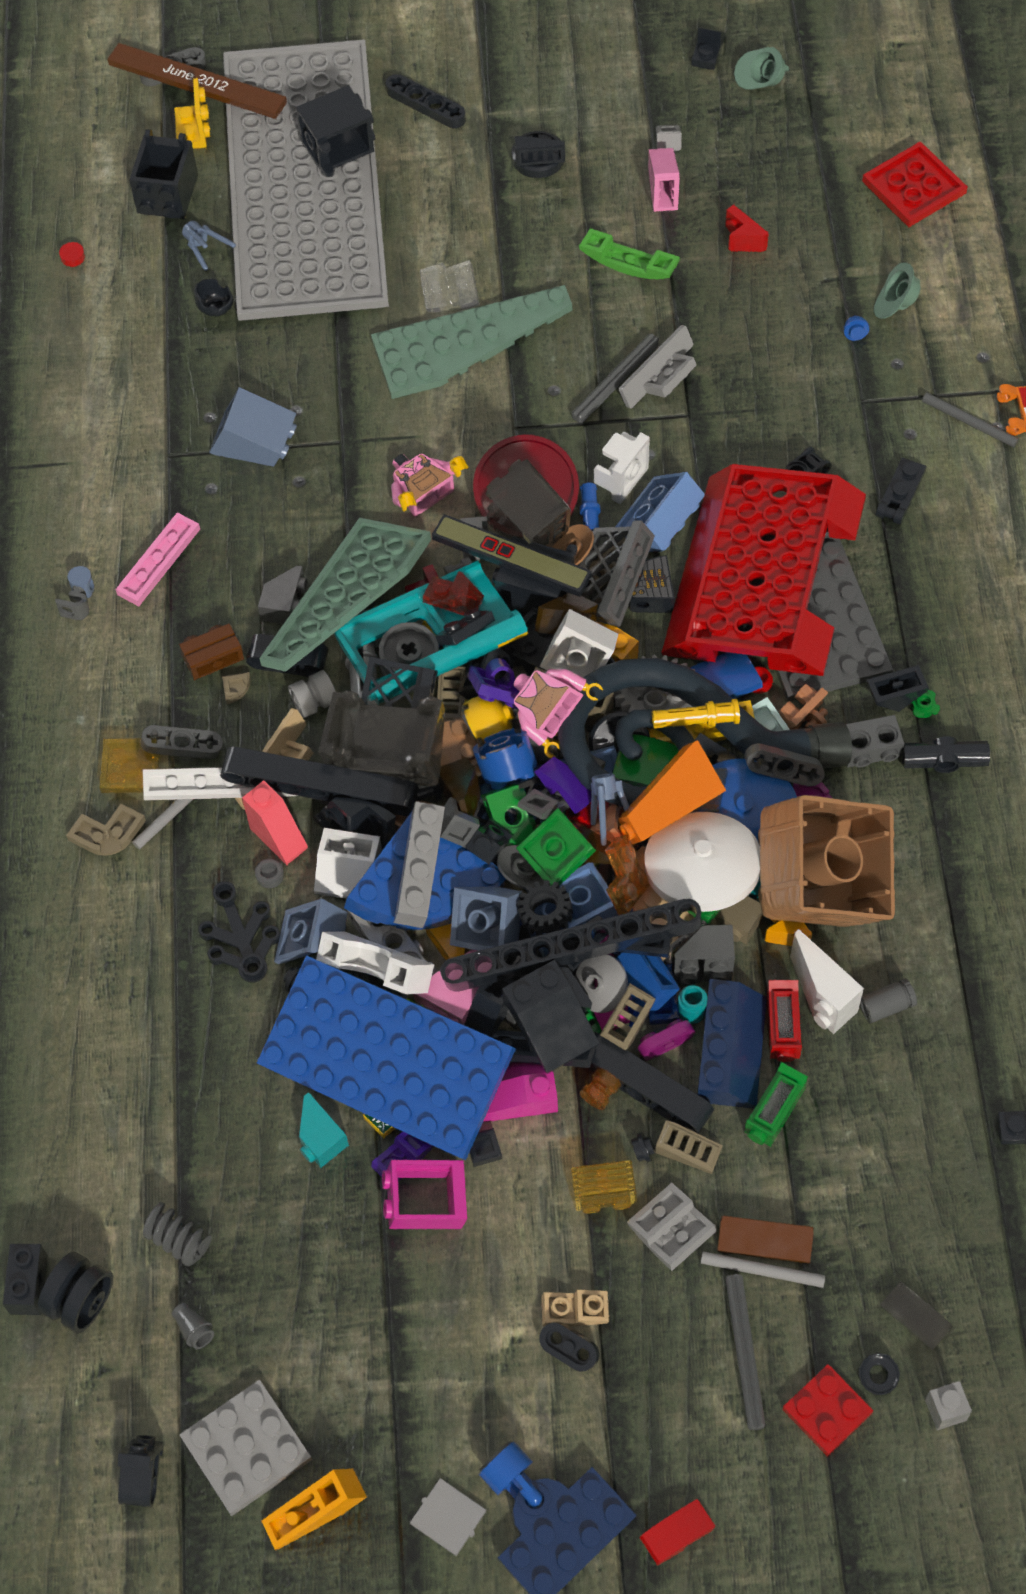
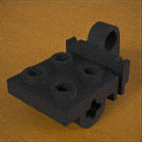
[500,607,555,676]

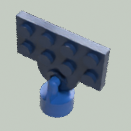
[479,1441,637,1594]

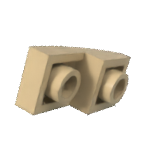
[541,1290,609,1326]

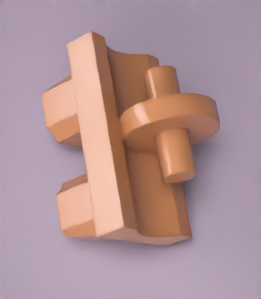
[779,684,828,730]

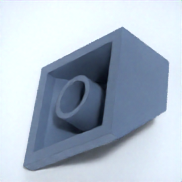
[274,898,348,964]

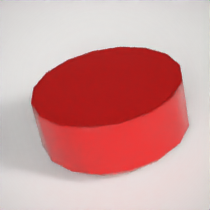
[59,242,85,267]

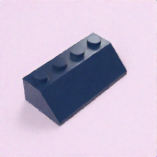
[698,979,767,1109]

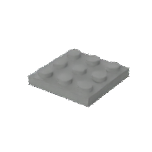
[179,1380,312,1516]

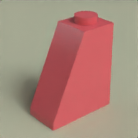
[242,780,308,865]

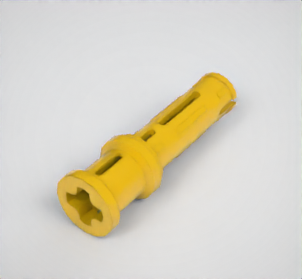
[652,699,740,729]

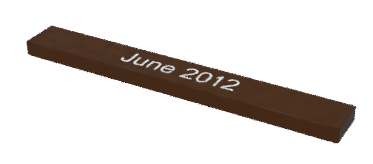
[107,43,287,119]

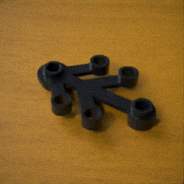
[198,881,280,983]

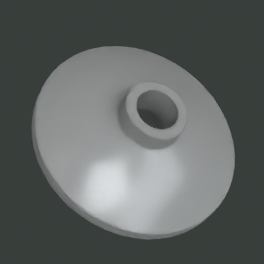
[575,954,628,1013]

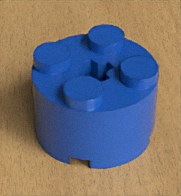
[473,729,538,790]

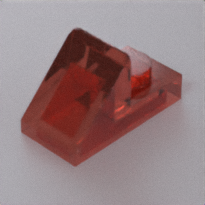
[423,571,484,615]

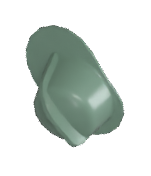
[734,47,789,90]
[874,262,921,319]

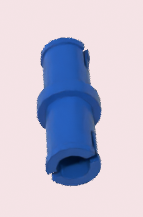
[579,483,601,532]

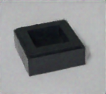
[469,1128,502,1167]

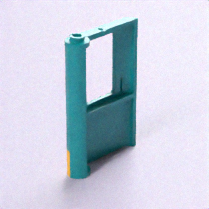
[334,561,528,704]

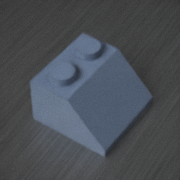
[450,887,523,951]

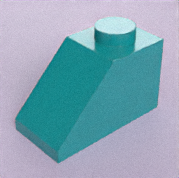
[299,1092,349,1168]

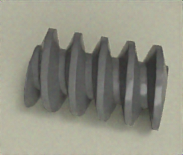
[143,1202,212,1266]

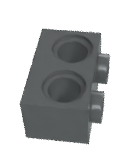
[846,715,904,768]

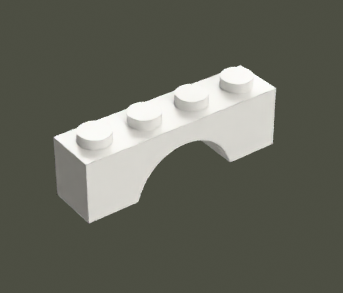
[316,931,434,994]

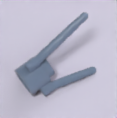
[182,221,236,271]
[590,774,629,846]

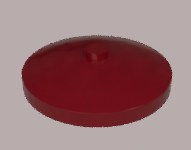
[473,435,579,540]

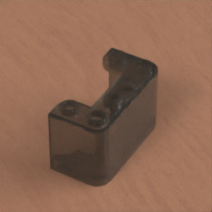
[486,459,571,547]

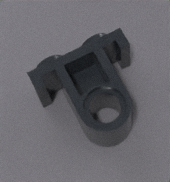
[117,1435,164,1507]

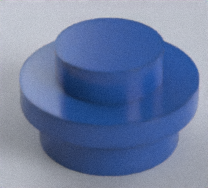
[843,316,869,341]

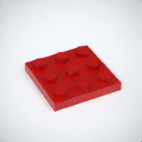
[862,141,968,227]

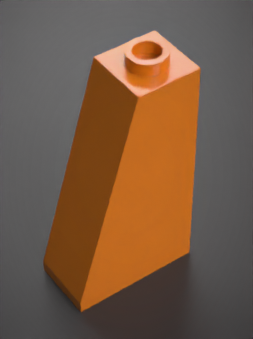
[618,740,726,845]

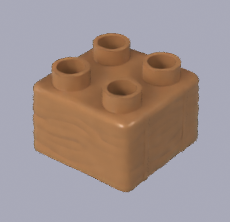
[758,795,895,927]

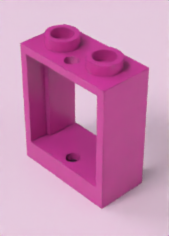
[382,1160,467,1229]

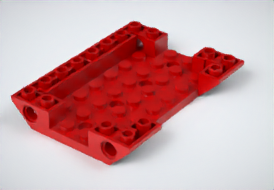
[661,464,866,676]

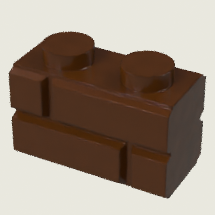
[179,623,244,680]

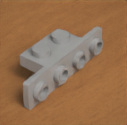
[619,325,697,408]

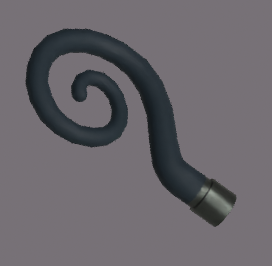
[557,658,852,807]

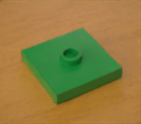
[516,808,596,886]

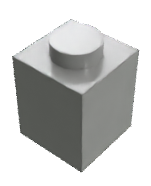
[925,1381,972,1431]

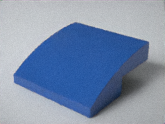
[690,652,763,699]

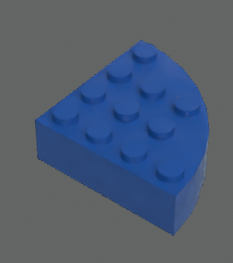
[344,812,507,930]

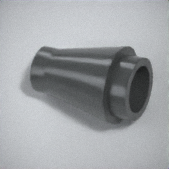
[172,1303,214,1349]

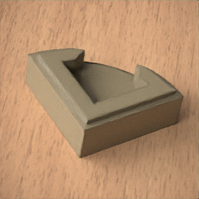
[222,672,251,704]

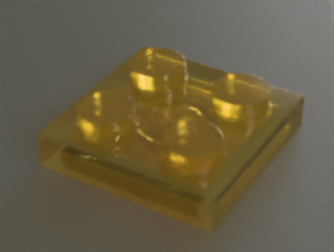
[99,738,160,793]

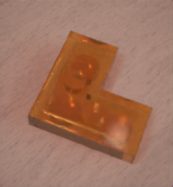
[605,835,650,915]

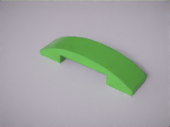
[579,228,680,279]

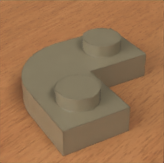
[66,804,146,856]

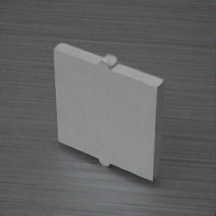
[410,1478,487,1556]

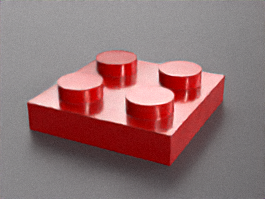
[782,1364,873,1457]

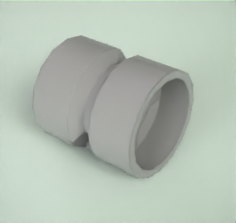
[288,670,338,718]

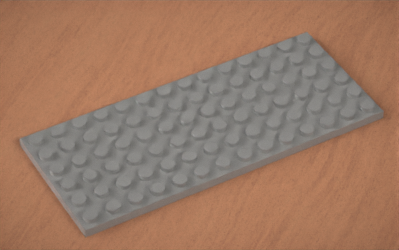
[223,40,389,321]

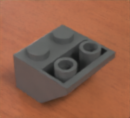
[673,925,735,985]

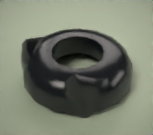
[857,1353,900,1395]

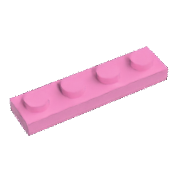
[115,512,200,606]

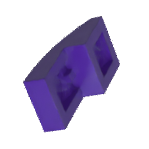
[534,757,592,814]
[371,1132,434,1182]

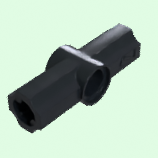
[902,736,990,773]

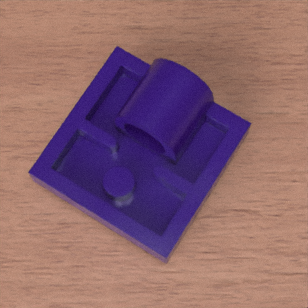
[467,658,520,709]

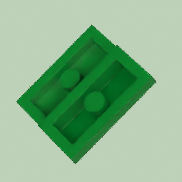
[612,734,679,787]

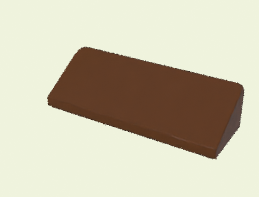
[717,1216,814,1264]

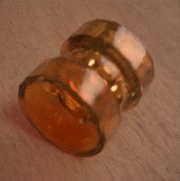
[580,1068,621,1110]

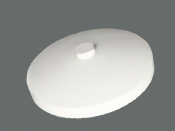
[644,812,760,912]

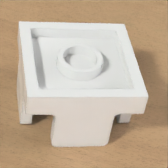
[594,432,650,505]

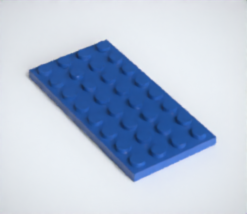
[257,955,516,1160]

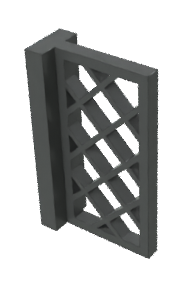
[580,521,655,627]

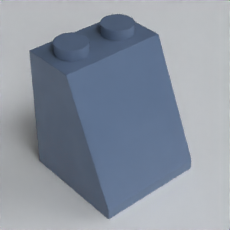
[209,387,297,467]

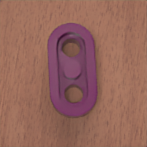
[638,1019,695,1060]

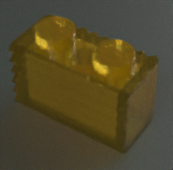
[571,1160,637,1214]

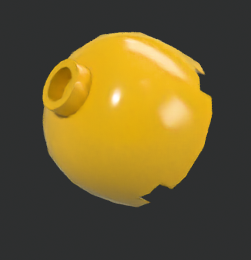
[463,696,515,742]

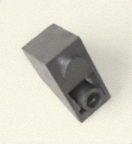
[258,566,308,624]

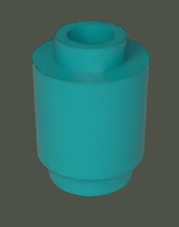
[677,985,708,1024]

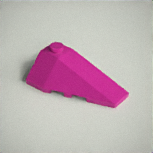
[483,1062,558,1122]

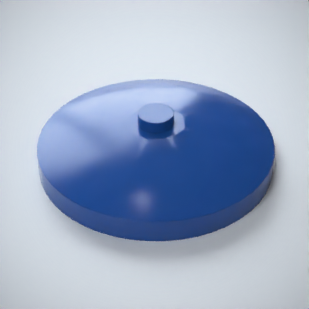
[690,759,797,845]

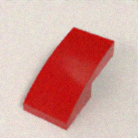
[639,1499,716,1565]

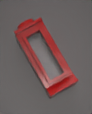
[767,980,802,1062]

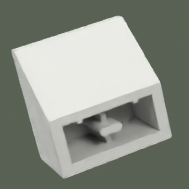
[314,828,382,899]

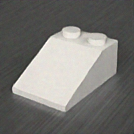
[790,929,864,1034]

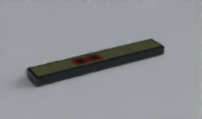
[432,514,592,597]

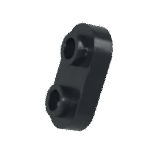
[539,1321,599,1372]

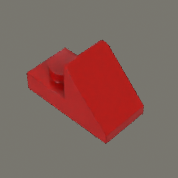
[725,204,769,252]

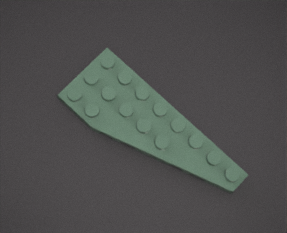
[371,285,572,399]
[259,518,432,672]

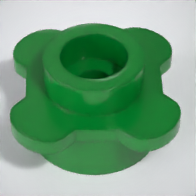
[912,690,940,718]

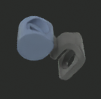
[55,566,95,620]

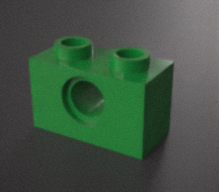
[481,784,536,846]

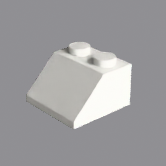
[540,609,618,677]

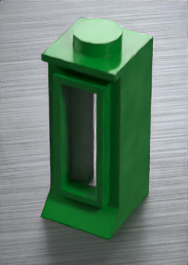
[744,1062,808,1147]

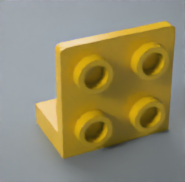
[174,78,210,149]

